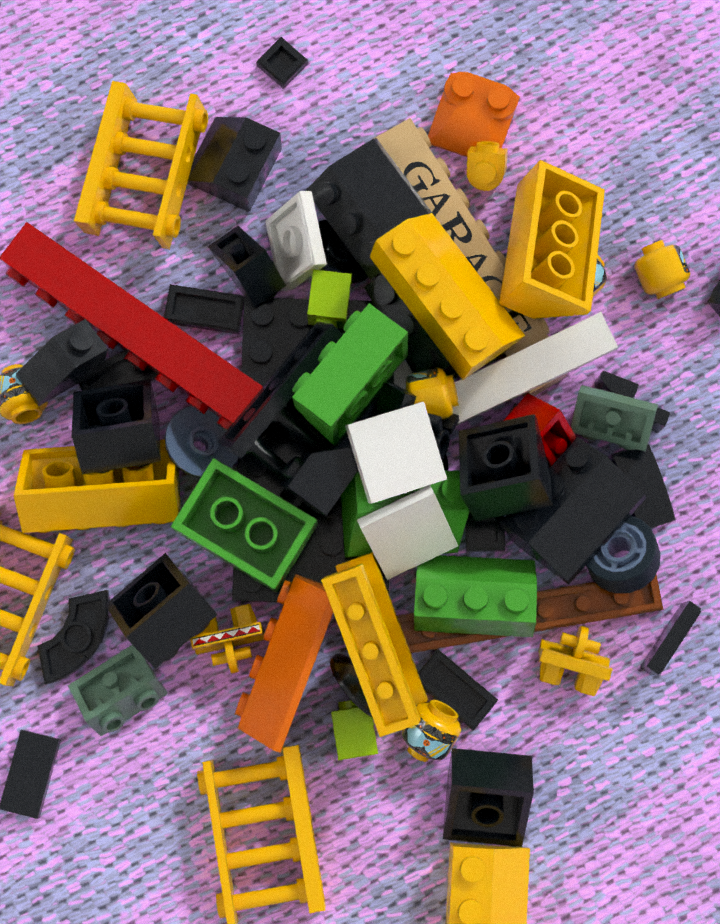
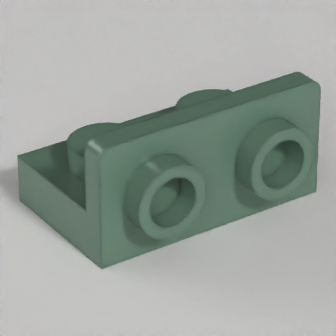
[571,385,658,452]
[68,645,168,736]

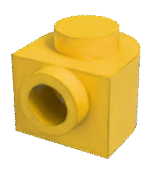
[467,141,508,191]

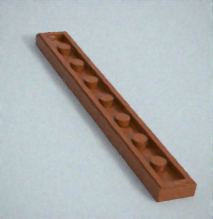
[397,575,664,653]

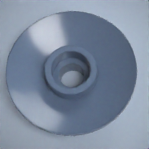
[165,406,239,478]

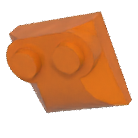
[428,72,520,157]

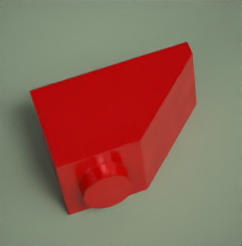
[503,393,577,468]

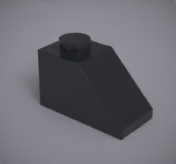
[208,226,286,307]
[16,319,108,407]
[280,445,358,515]

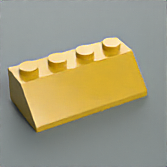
[499,160,605,319]
[370,213,525,380]
[13,439,181,533]
[445,842,530,924]

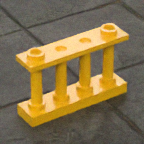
[74,81,208,250]
[0,512,75,686]
[321,552,428,737]
[197,744,326,924]

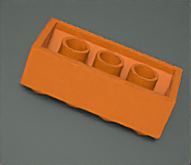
[234,574,333,753]

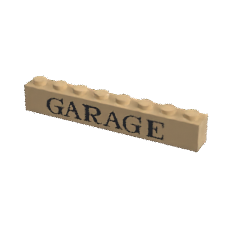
[373,118,568,397]

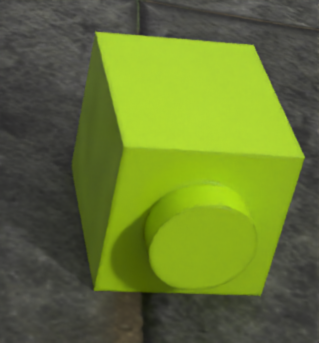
[307,269,352,329]
[331,700,378,760]

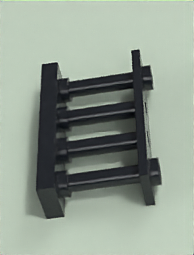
[218,321,394,508]

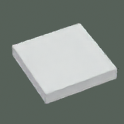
[265,191,327,291]
[345,401,447,504]
[357,485,458,580]

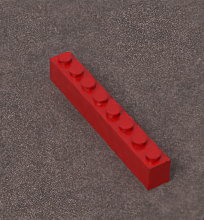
[0,222,263,431]

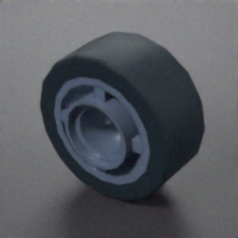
[586,516,660,593]

